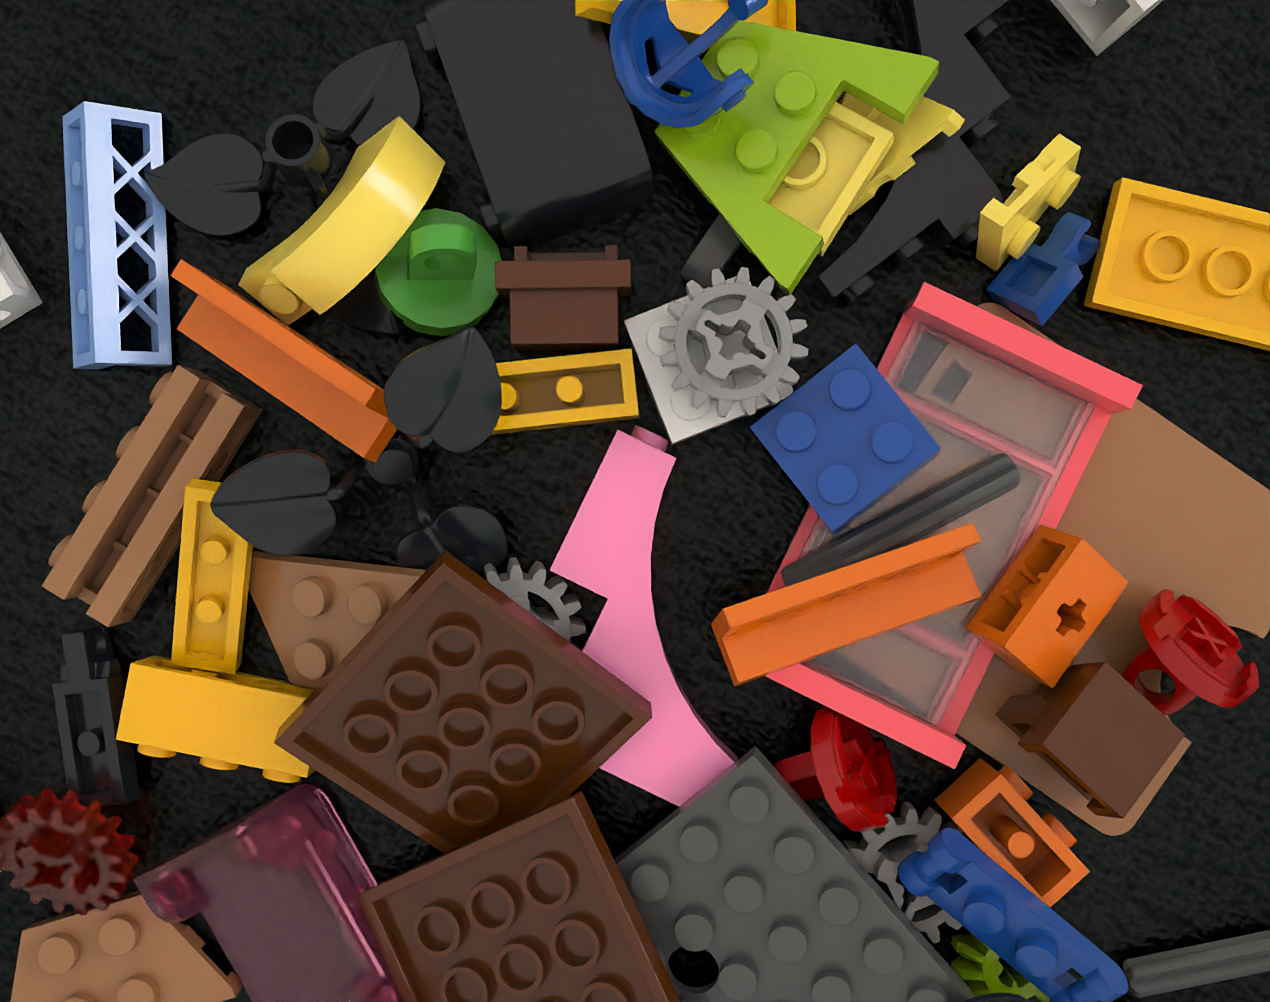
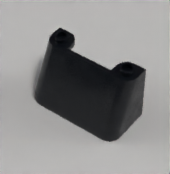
[415,0,654,254]

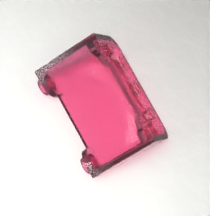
[133,784,404,1002]

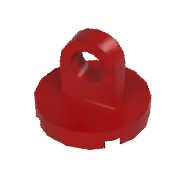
[1122,589,1259,715]
[774,705,897,832]

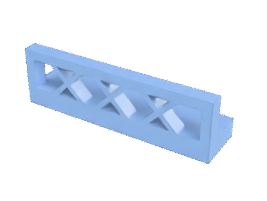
[62,101,172,369]

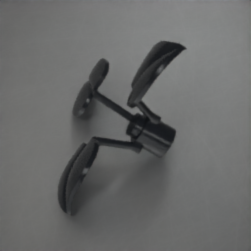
[145,40,421,336]
[210,325,507,580]

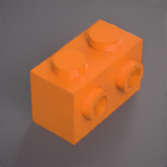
[934,758,1090,908]

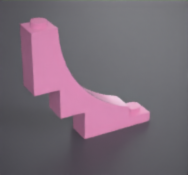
[550,425,738,807]

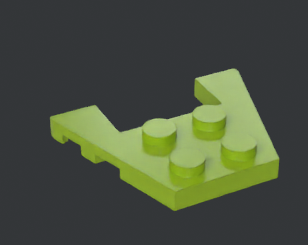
[655,20,940,295]

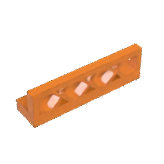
[170,259,397,463]
[711,523,982,687]

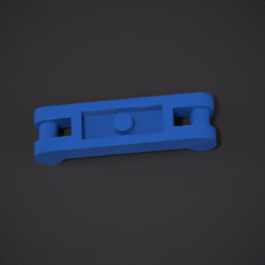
[898,827,1128,1002]

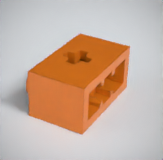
[965,524,1129,688]

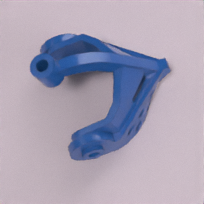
[609,0,768,128]

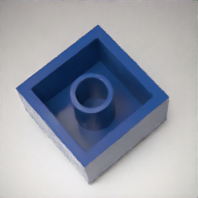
[750,344,941,535]

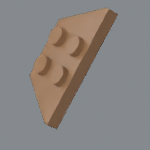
[249,551,426,688]
[10,887,243,1002]

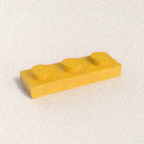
[171,478,253,675]

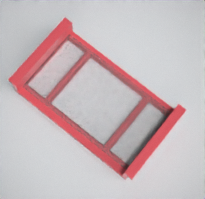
[766,282,1143,769]

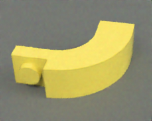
[238,116,445,326]

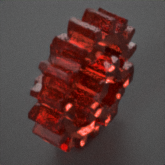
[0,788,139,915]

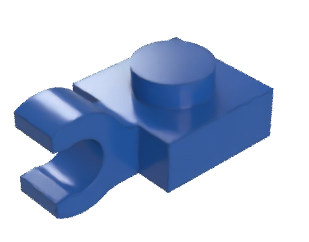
[986,212,1100,326]

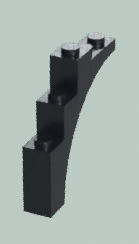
[810,0,1011,306]

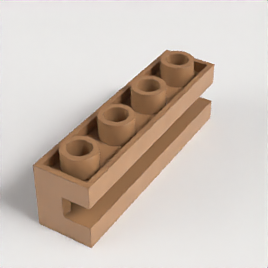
[42,365,263,627]

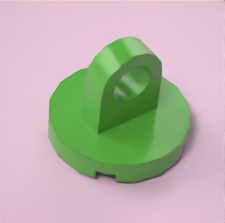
[374,208,502,336]

